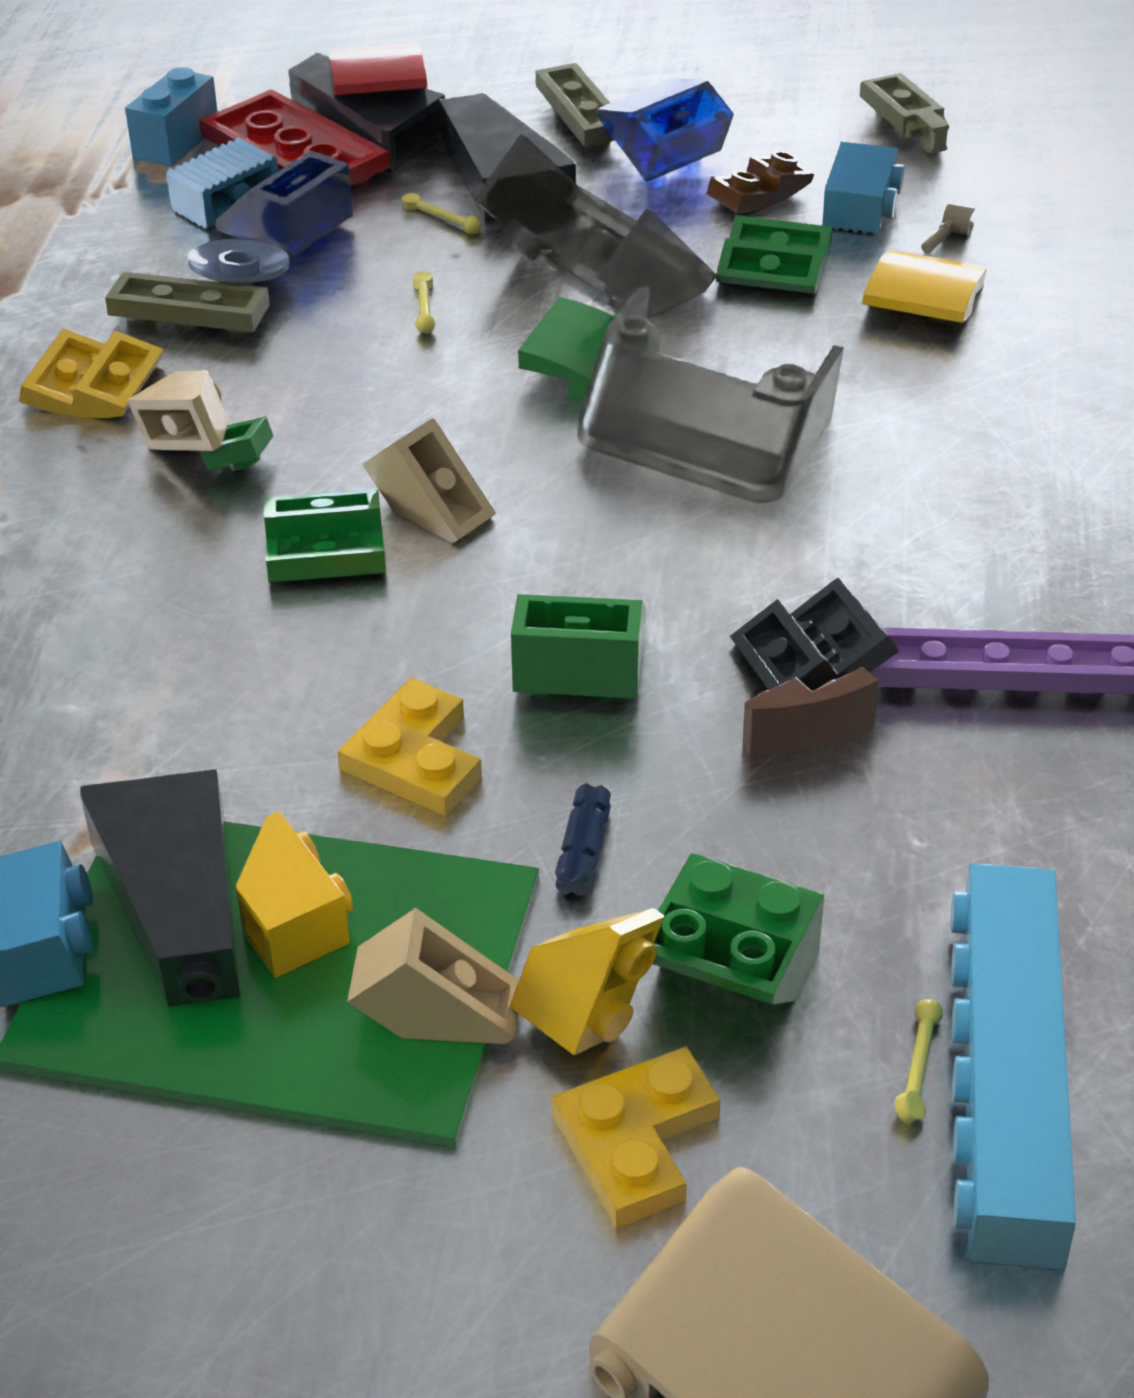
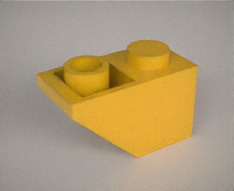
[236,811,353,978]
[509,908,664,1056]

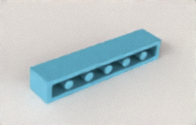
[950,863,1076,1270]

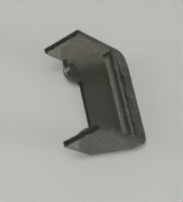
[474,134,717,323]
[577,286,844,503]

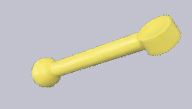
[402,193,482,235]
[413,272,436,334]
[895,999,943,1124]

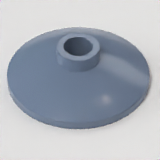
[188,239,289,286]

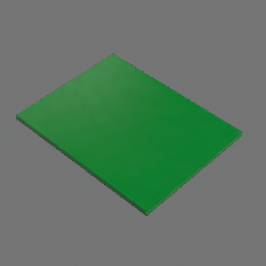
[0,821,540,1148]

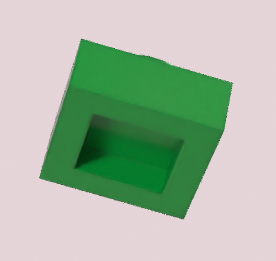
[200,416,274,470]

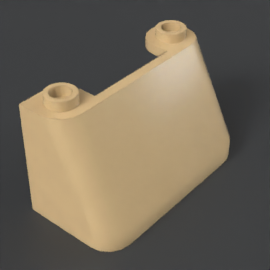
[589,1167,989,1398]

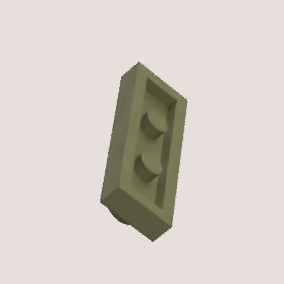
[535,62,627,147]
[105,271,270,333]

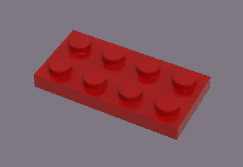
[199,89,390,202]

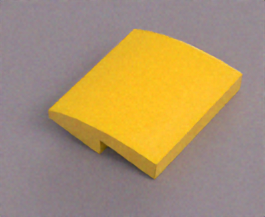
[862,249,987,323]
[19,328,164,418]

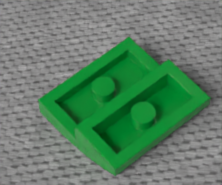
[716,215,832,294]
[518,297,656,409]
[264,488,386,582]

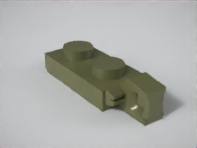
[859,72,950,154]

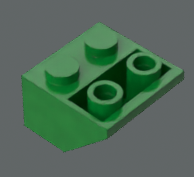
[511,594,646,698]
[653,852,825,1004]

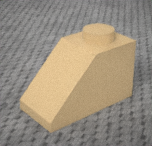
[127,370,229,451]
[362,417,496,544]
[347,908,519,1044]

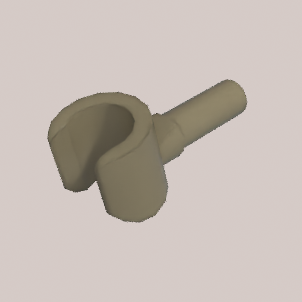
[921,202,975,254]

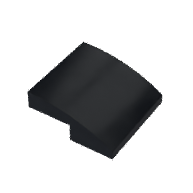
[730,577,900,691]

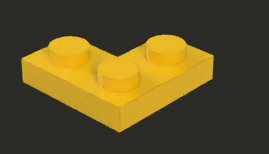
[337,677,482,817]
[551,1046,721,1229]

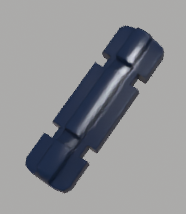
[555,783,611,896]

